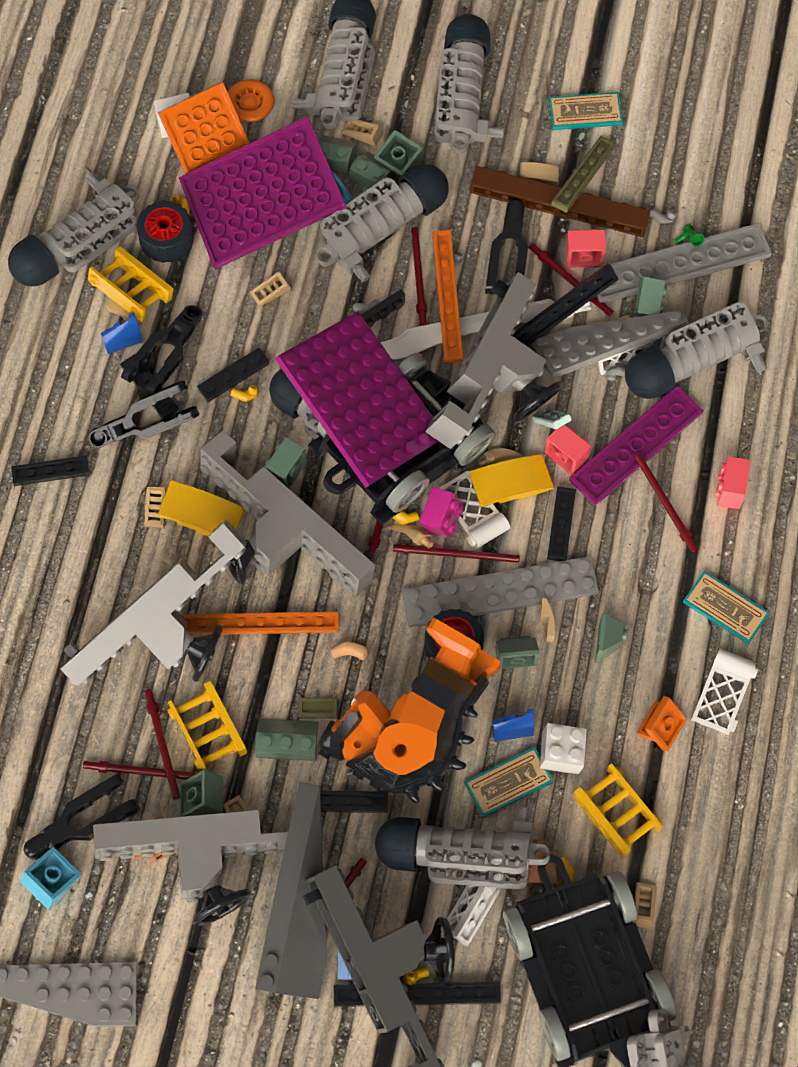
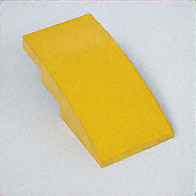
[469,454,554,507]
[158,480,244,536]

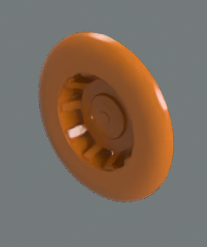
[228,79,274,122]

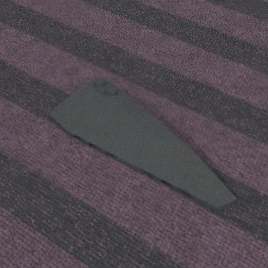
[255,782,327,999]

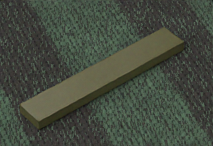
[551,136,616,213]

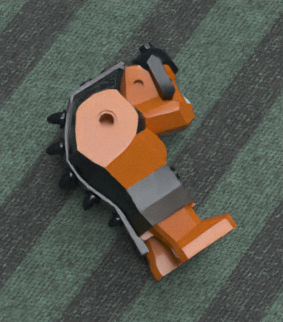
[318,618,502,803]

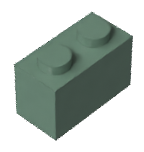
[634,277,667,316]

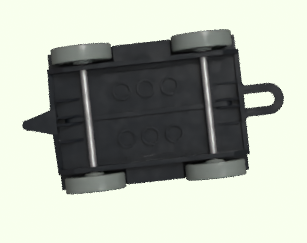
[308,353,496,525]
[501,855,676,1067]

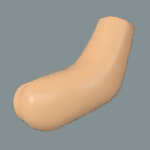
[330,641,368,660]

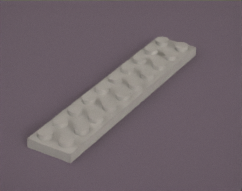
[587,223,772,303]
[402,556,599,628]

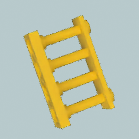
[88,246,174,323]
[167,680,247,771]
[573,763,663,859]

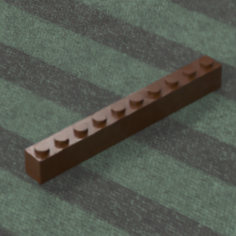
[470,166,651,238]

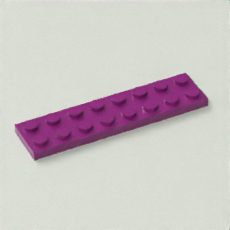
[569,386,704,506]

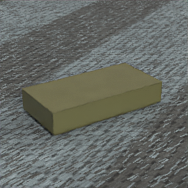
[298,698,338,719]

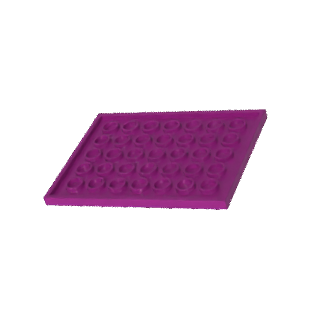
[179,116,347,269]
[275,311,439,488]

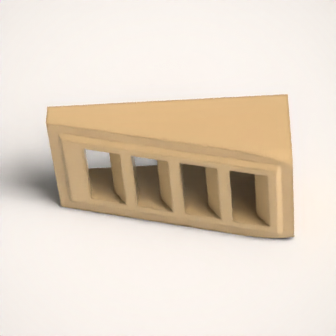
[342,120,383,146]
[250,271,292,307]
[144,487,166,528]
[633,882,657,929]

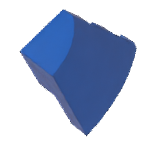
[101,313,143,354]
[492,708,534,742]

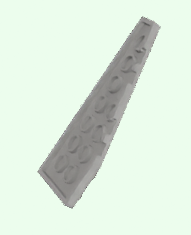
[531,310,689,379]
[0,962,138,1027]

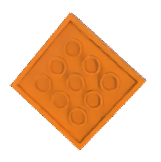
[157,82,250,174]

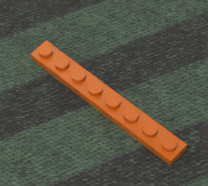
[432,230,463,363]
[183,612,339,635]

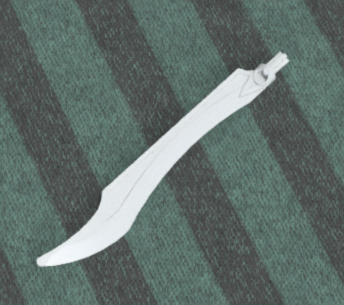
[380,299,591,360]

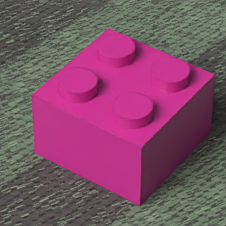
[419,487,464,539]

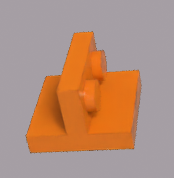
[636,696,687,752]

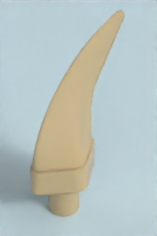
[478,448,525,468]
[386,524,433,549]

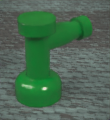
[674,224,704,247]

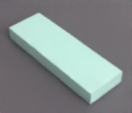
[532,408,572,429]

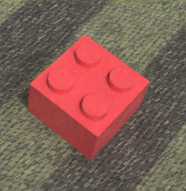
[565,229,606,268]
[545,425,591,475]
[715,456,751,510]

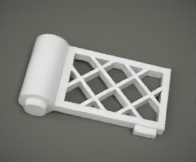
[439,471,510,548]
[691,648,759,735]

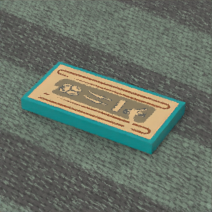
[548,92,623,130]
[683,571,770,645]
[464,747,554,818]

